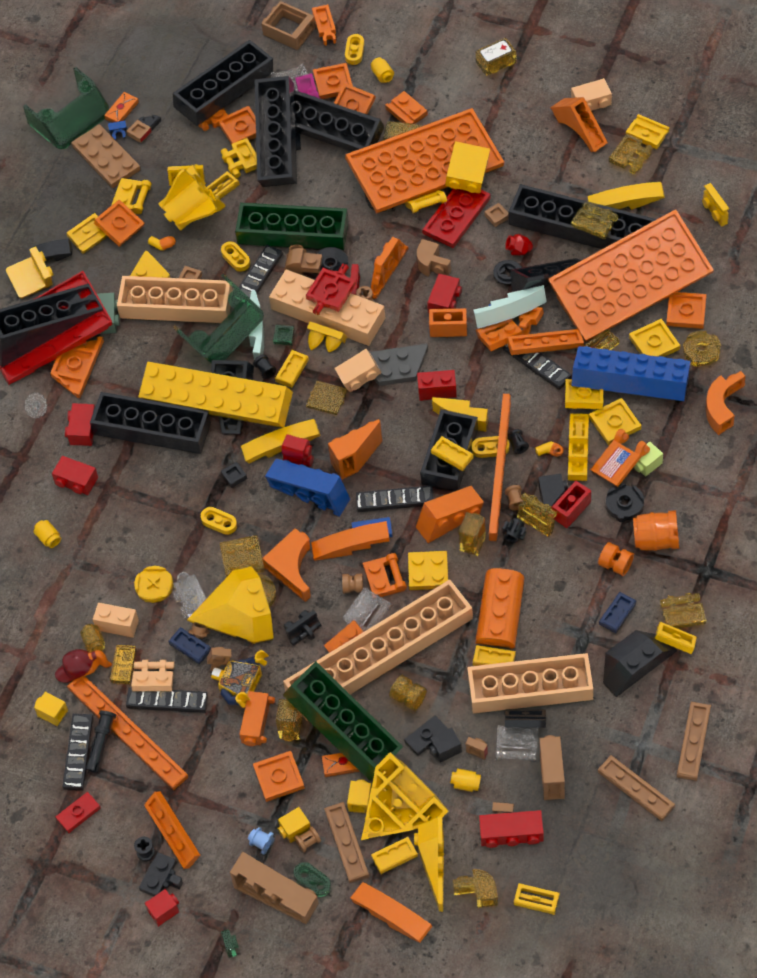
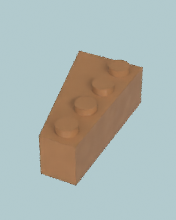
[230,852,319,924]

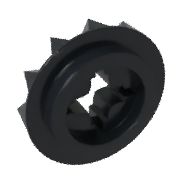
[493,260,522,286]

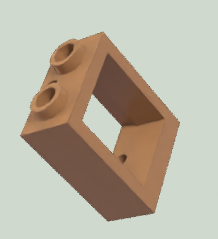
[261,1,316,50]
[540,735,565,800]

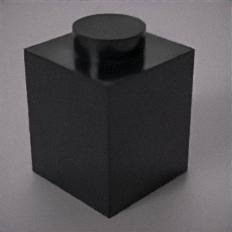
[429,727,462,763]

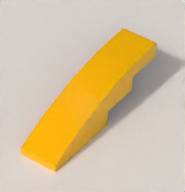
[588,182,665,210]
[568,413,589,481]
[241,419,321,464]

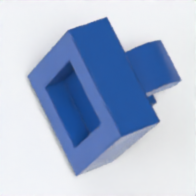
[108,120,127,140]

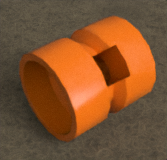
[598,542,634,576]

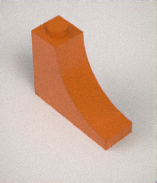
[550,97,608,152]
[262,528,311,602]

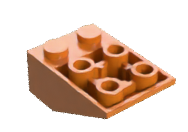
[328,419,382,480]

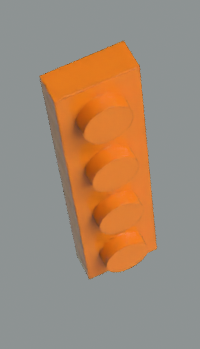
[507,329,584,355]
[144,791,200,869]

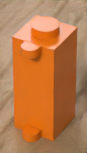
[239,691,275,746]

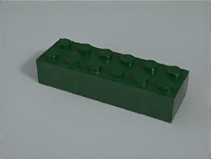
[235,202,349,250]
[283,661,403,781]

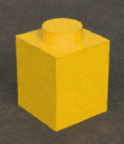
[34,692,68,726]
[347,780,372,813]
[277,807,311,843]

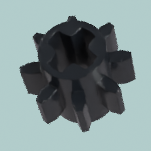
[502,518,527,543]

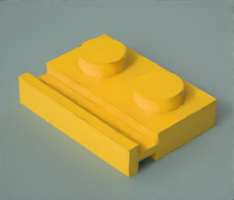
[626,114,669,149]
[702,183,729,227]
[67,213,108,254]

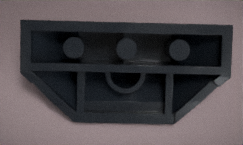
[603,630,677,697]

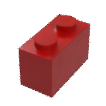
[427,274,462,313]
[417,370,457,401]
[65,403,95,446]
[52,456,98,495]
[552,481,591,528]

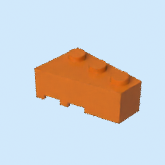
[416,486,484,543]

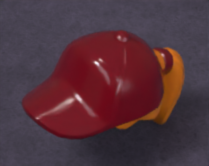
[55,649,112,683]

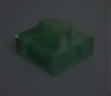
[273,325,295,345]
[221,929,239,958]

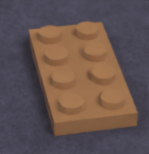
[71,124,141,189]

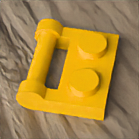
[111,178,152,214]
[405,190,447,213]

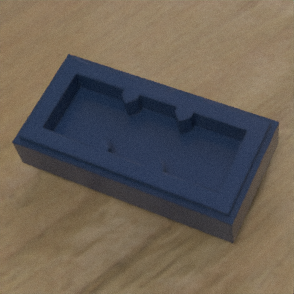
[599,592,637,633]
[168,627,211,665]

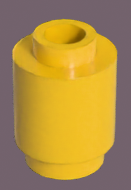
[371,57,394,83]
[33,520,61,548]
[450,768,481,792]

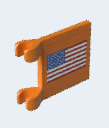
[590,429,650,487]

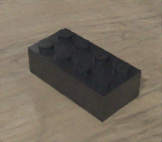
[420,409,478,491]

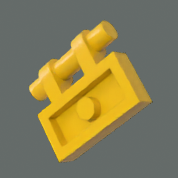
[221,138,257,178]

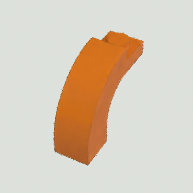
[706,371,746,435]

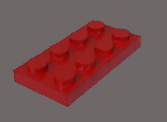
[422,189,491,248]

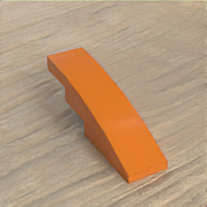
[311,521,390,561]
[350,882,432,943]

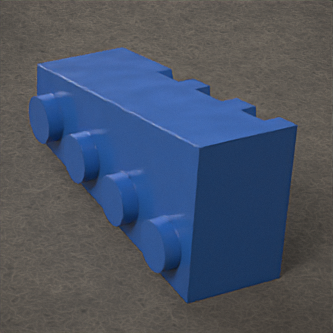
[265,459,350,517]

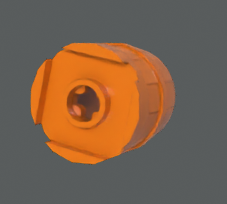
[633,510,679,551]

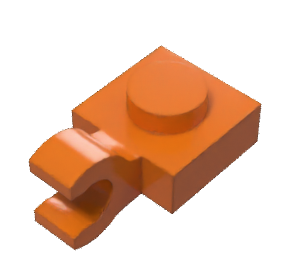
[519,307,544,335]

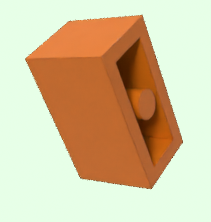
[429,308,467,337]

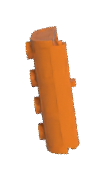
[475,568,525,649]

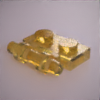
[609,134,653,174]
[572,202,618,239]
[517,493,557,537]
[660,593,706,629]

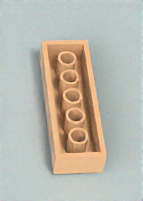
[269,269,385,346]
[117,276,233,324]
[468,653,593,714]

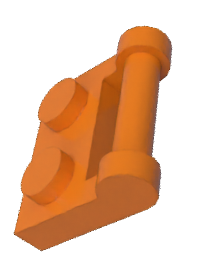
[476,319,523,351]
[363,553,407,599]

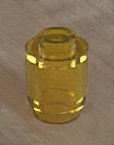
[80,624,105,652]

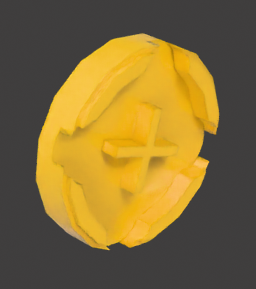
[134,566,173,603]

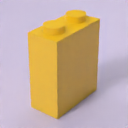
[445,141,490,193]

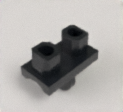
[283,610,322,646]

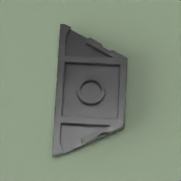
[369,344,428,386]

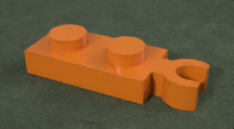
[312,4,336,46]

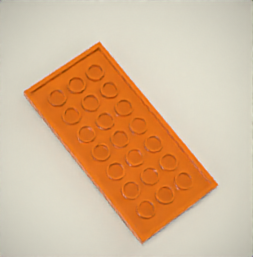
[345,108,504,214]
[548,209,714,343]

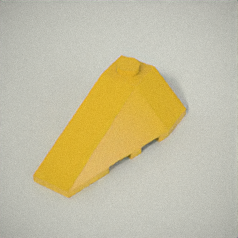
[414,817,444,912]

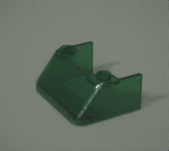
[23,67,109,149]
[173,274,264,364]

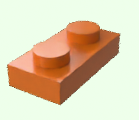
[324,620,364,653]

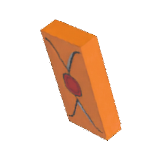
[104,92,139,123]
[322,753,360,777]

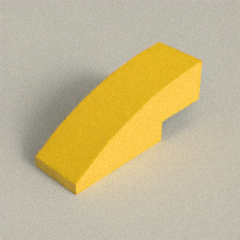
[432,397,488,432]

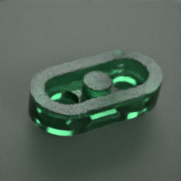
[294,862,331,897]

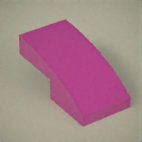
[295,73,319,98]

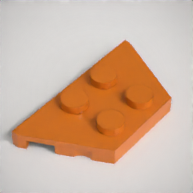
[371,237,409,300]
[50,336,104,398]

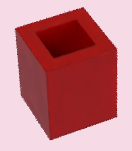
[145,889,179,927]

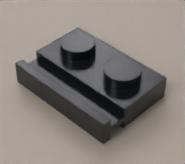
[505,709,546,728]

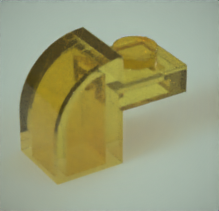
[453,869,498,908]

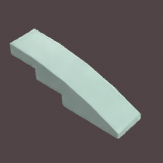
[474,285,547,329]
[245,290,264,360]

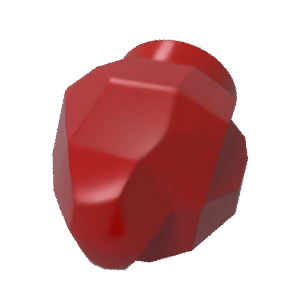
[505,234,533,255]

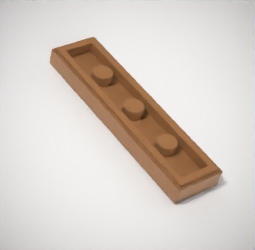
[677,702,711,781]
[598,755,675,821]
[324,802,369,883]

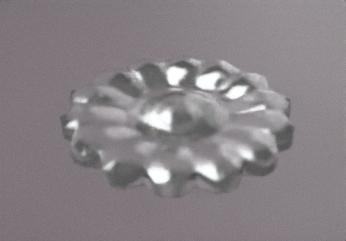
[24,393,48,418]

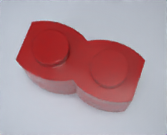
[282,434,314,467]

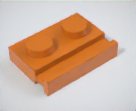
[385,91,428,128]

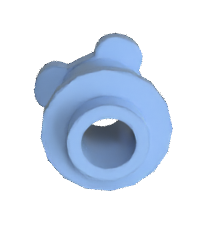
[248,827,274,855]

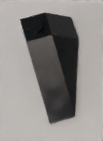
[511,258,581,292]
[211,360,254,435]

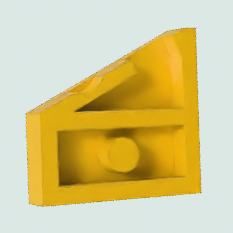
[130,250,170,278]

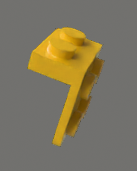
[6,247,54,299]

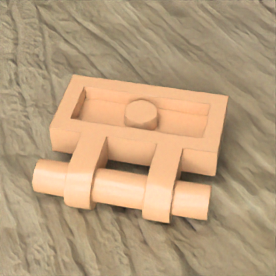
[132,660,175,691]

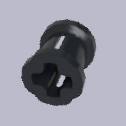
[253,354,276,379]
[507,429,529,454]
[134,836,155,862]

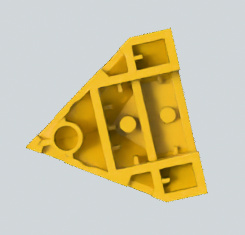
[187,566,274,644]
[361,752,449,840]

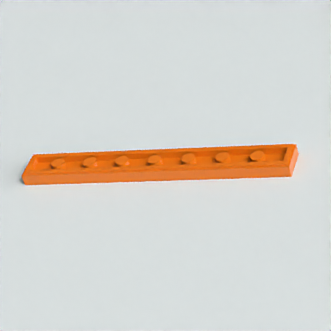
[489,394,511,541]
[67,676,188,791]

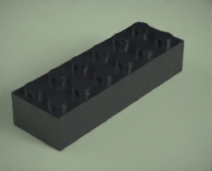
[173,40,273,126]
[255,76,297,187]
[294,90,384,152]
[90,392,211,454]

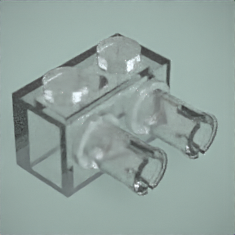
[172,572,206,624]

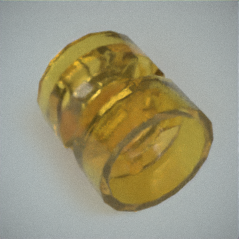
[389,675,427,711]

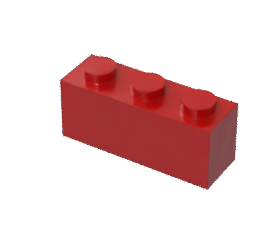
[479,810,544,848]

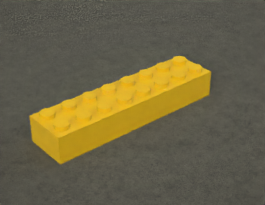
[138,361,293,428]

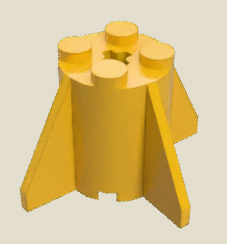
[158,165,226,231]

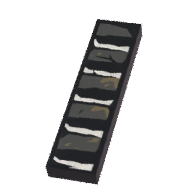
[232,245,283,308]
[503,344,572,390]
[356,485,433,512]
[126,687,208,713]
[62,713,93,790]

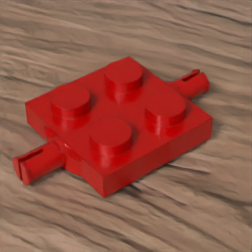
[306,263,356,315]

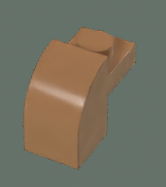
[417,239,451,277]
[284,248,323,276]

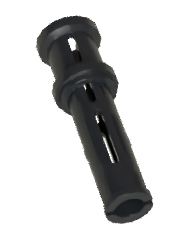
[86,710,117,773]

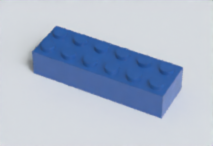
[572,346,690,401]

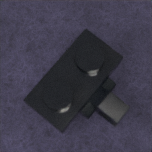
[139,852,183,896]

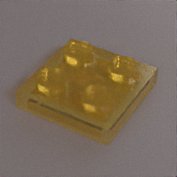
[220,535,265,577]

